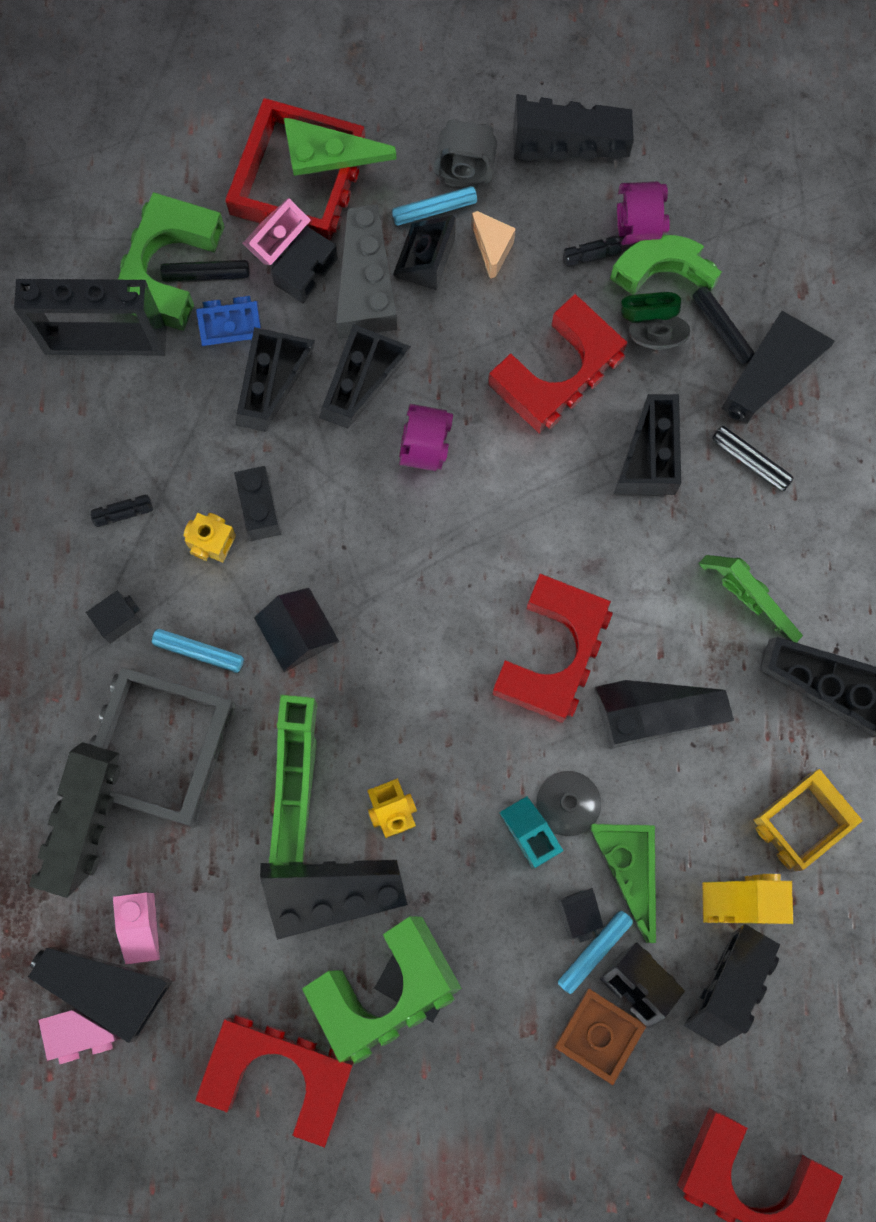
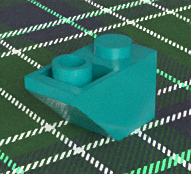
[499,796,564,870]

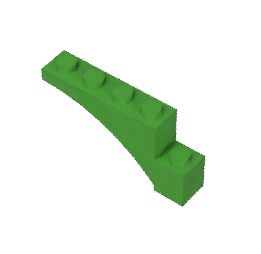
[269,695,317,865]

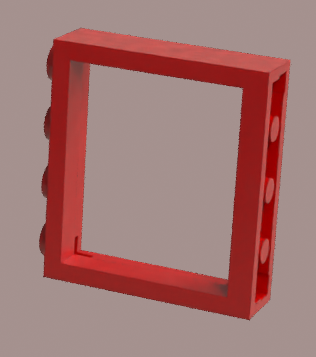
[225,98,365,241]

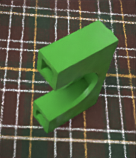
[117,192,225,331]
[302,916,462,1064]

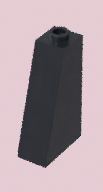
[722,311,835,424]
[28,947,173,1043]

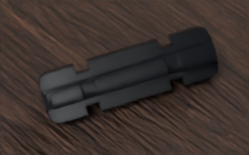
[563,236,622,266]
[91,494,153,527]

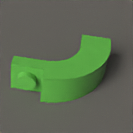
[610,235,722,295]

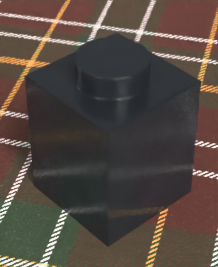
[86,590,142,644]

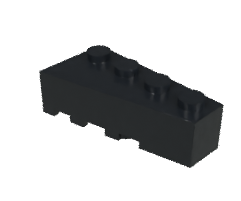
[760,637,876,737]

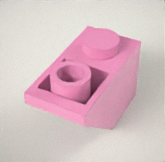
[38,1009,121,1064]

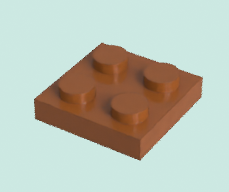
[554,988,646,1085]

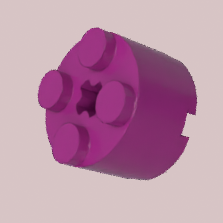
[617,181,670,245]
[399,403,453,472]

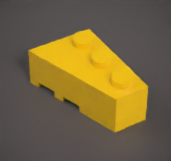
[702,874,793,924]

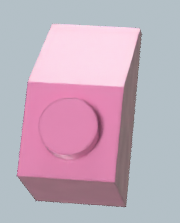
[242,198,311,265]
[113,892,160,964]

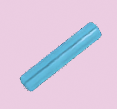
[392,186,477,226]
[151,629,244,673]
[558,911,633,994]

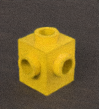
[183,513,236,563]
[367,778,417,838]

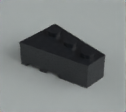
[319,324,411,429]
[236,327,315,432]
[614,394,681,495]
[684,924,780,1047]

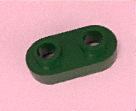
[621,292,681,323]

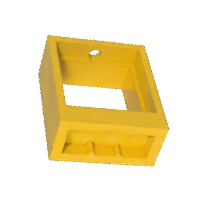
[753,769,863,871]

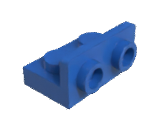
[196,296,261,346]

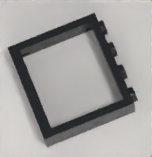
[14,279,167,356]

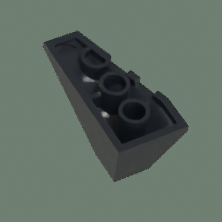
[595,680,734,749]

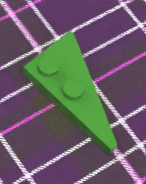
[284,118,397,176]
[698,555,803,643]
[590,824,656,943]

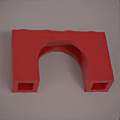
[488,294,627,434]
[492,574,613,723]
[195,1014,354,1148]
[677,1108,843,1222]

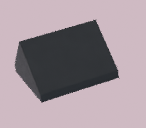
[393,215,456,290]
[254,588,339,672]

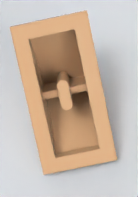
[471,211,516,279]

